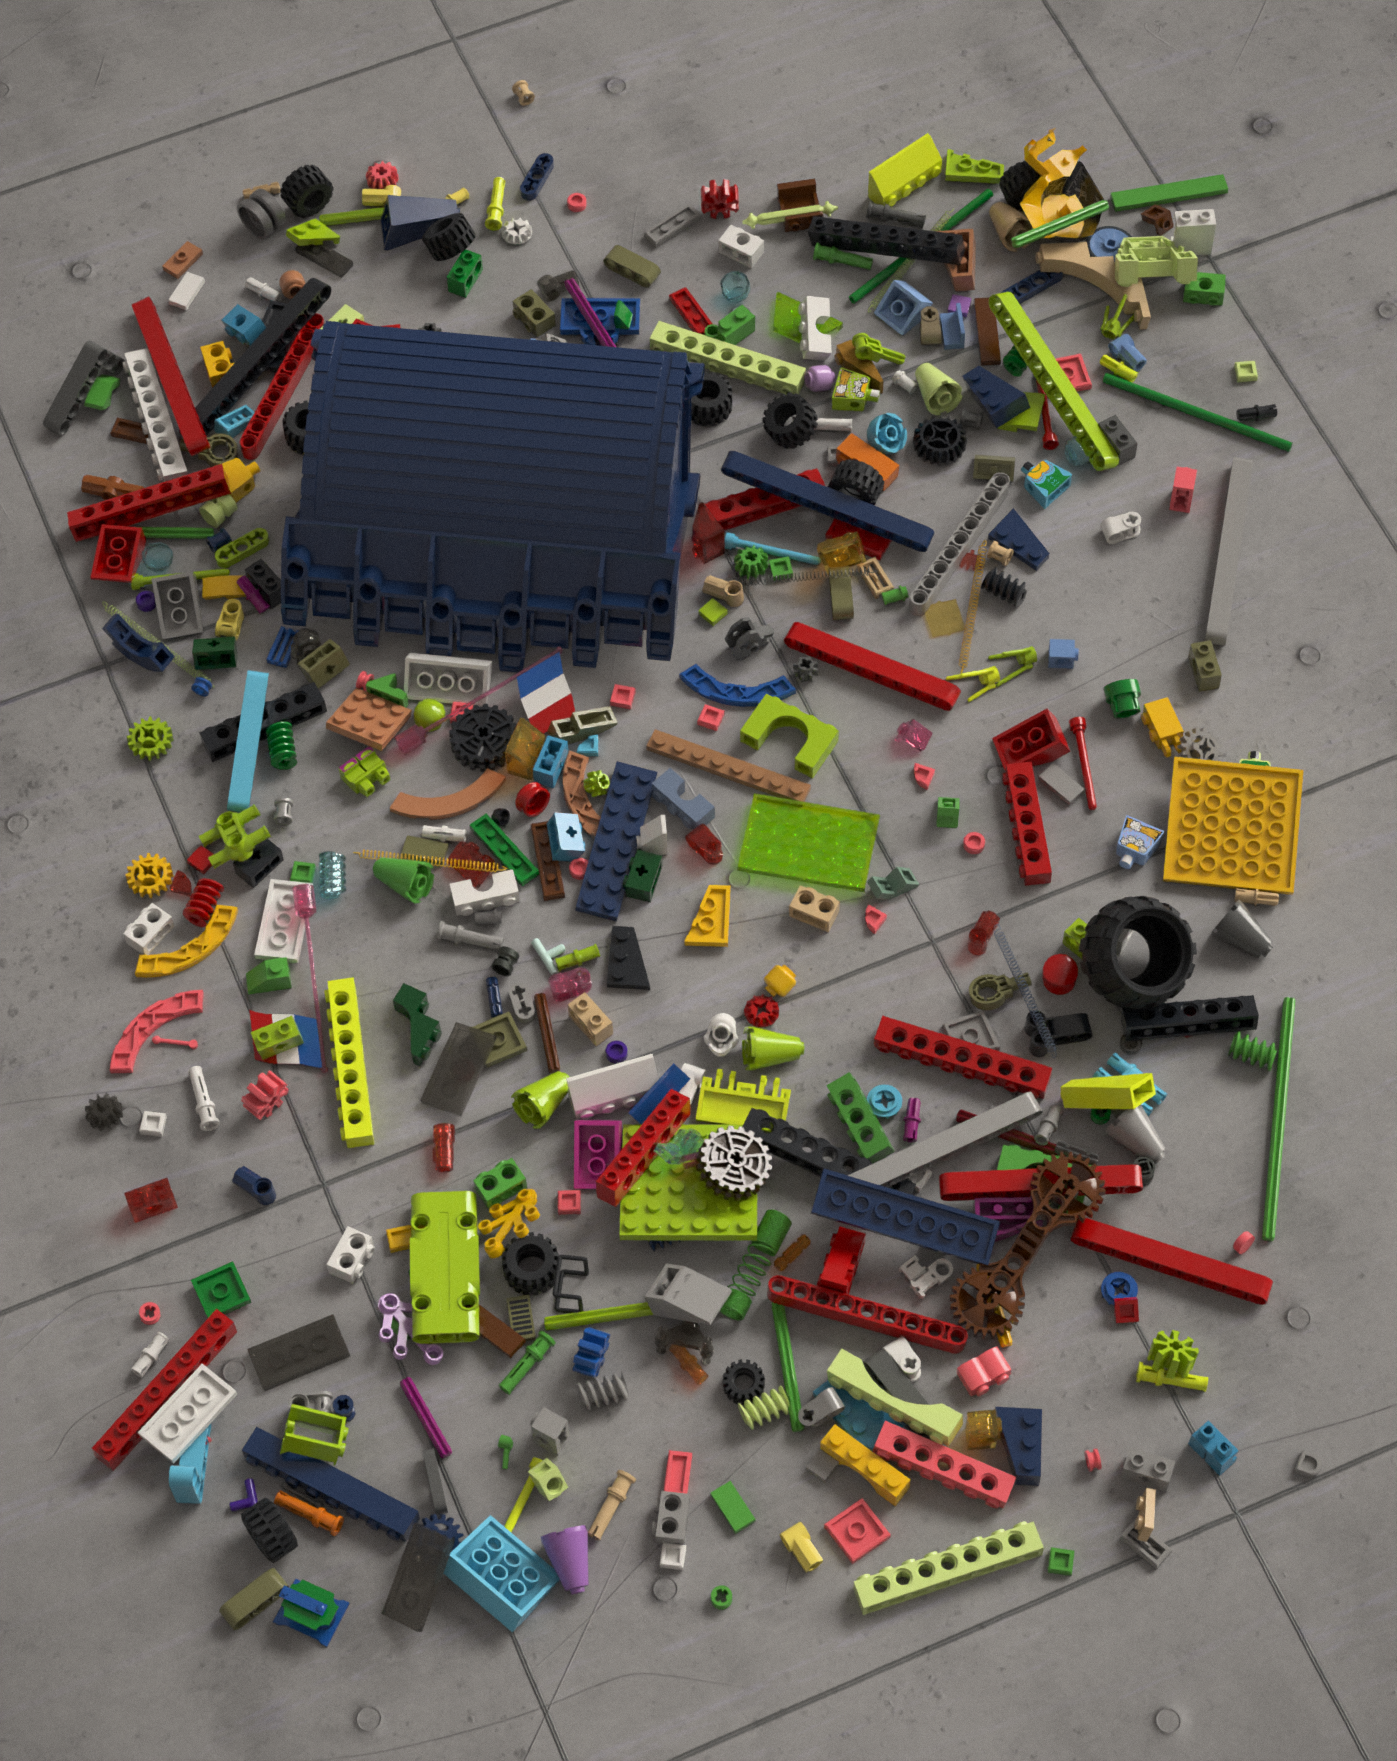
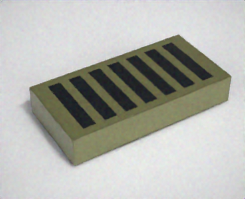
[507,1294,536,1341]

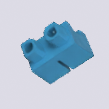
[1188,1420,1239,1476]

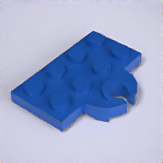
[560,298,640,345]

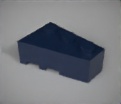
[962,366,1030,429]
[994,1406,1042,1486]

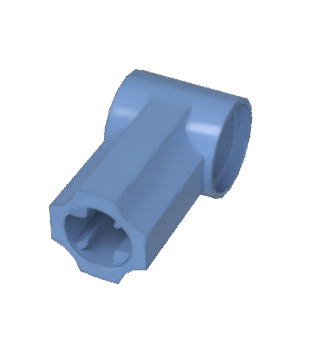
[1108,334,1147,372]

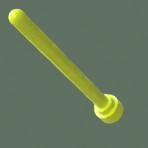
[504,1457,543,1532]

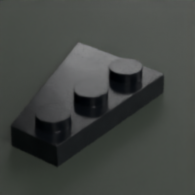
[607,926,650,990]

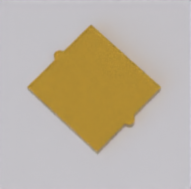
[925,599,965,637]

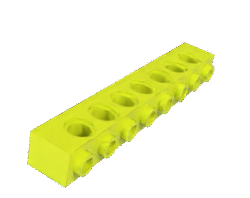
[324,977,374,1148]

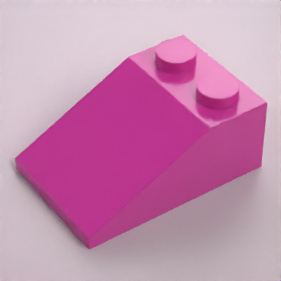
[574,1120,622,1189]

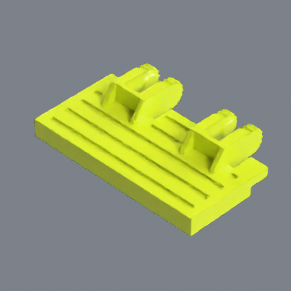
[696,1069,791,1132]

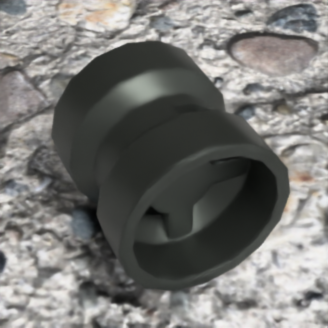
[491,946,520,976]
[1133,1157,1155,1186]

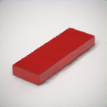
[669,287,713,335]

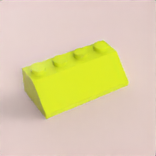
[868,133,942,207]

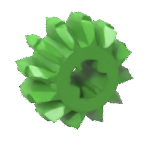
[734,545,769,580]

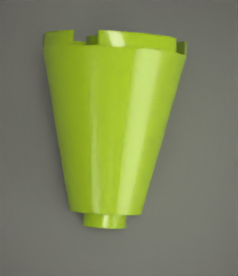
[742,1026,804,1071]
[511,1071,570,1129]

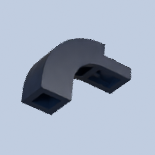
[102,614,175,672]

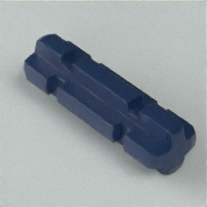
[486,976,503,1018]

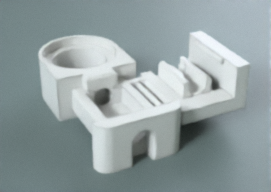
[898,1255,953,1299]

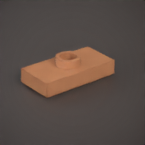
[162,241,203,279]

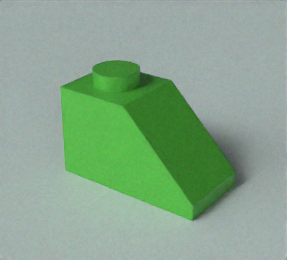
[246,957,292,995]

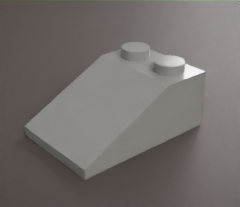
[152,571,204,640]

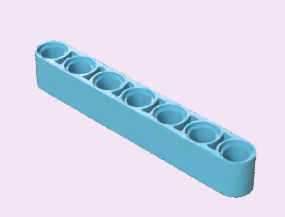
[227,670,269,812]

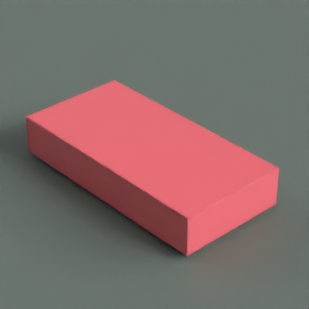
[664,1450,693,1494]

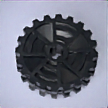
[449,704,519,772]

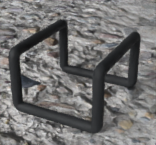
[552,1255,589,1313]

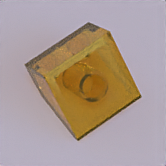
[817,531,867,574]
[505,717,546,780]

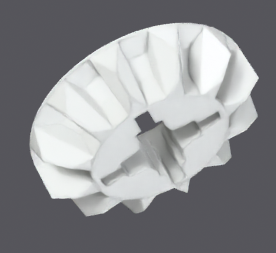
[501,217,532,245]

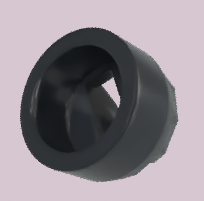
[491,808,510,826]

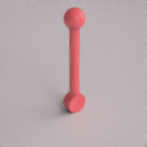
[152,1036,198,1049]

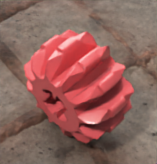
[366,160,399,189]

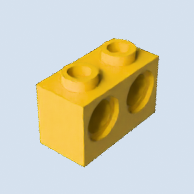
[200,341,234,388]

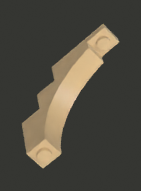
[1036,242,1151,330]

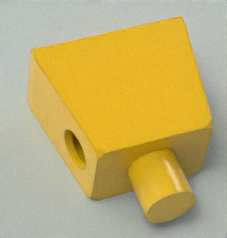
[219,458,261,503]

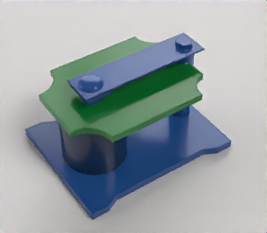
[273,1579,350,1647]

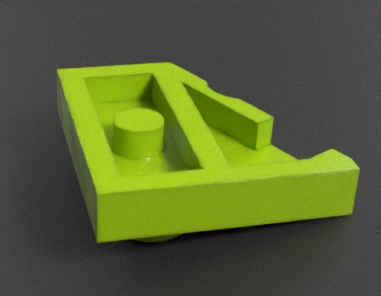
[286,218,340,246]

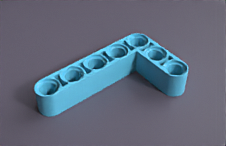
[169,1424,211,1504]

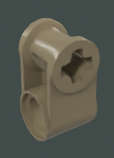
[920,306,941,345]

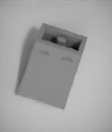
[644,1264,732,1325]

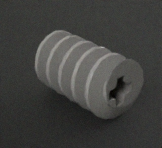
[577,1371,628,1411]

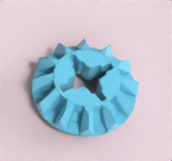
[867,1085,902,1119]

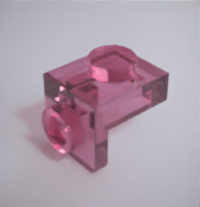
[895,719,933,752]

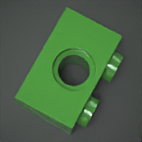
[1183,272,1226,306]

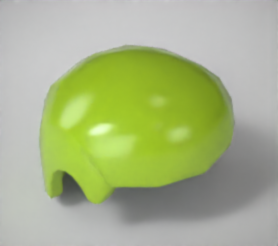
[413,698,446,732]

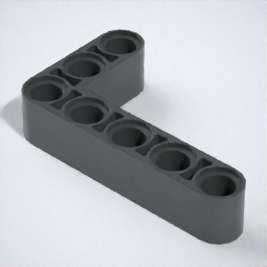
[43,340,125,436]

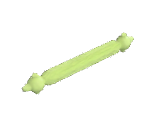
[742,201,838,229]

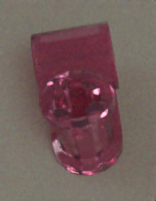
[548,967,592,1002]

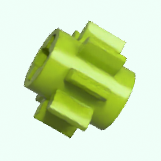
[583,770,610,797]

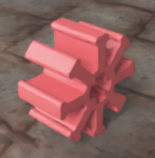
[241,1071,289,1120]

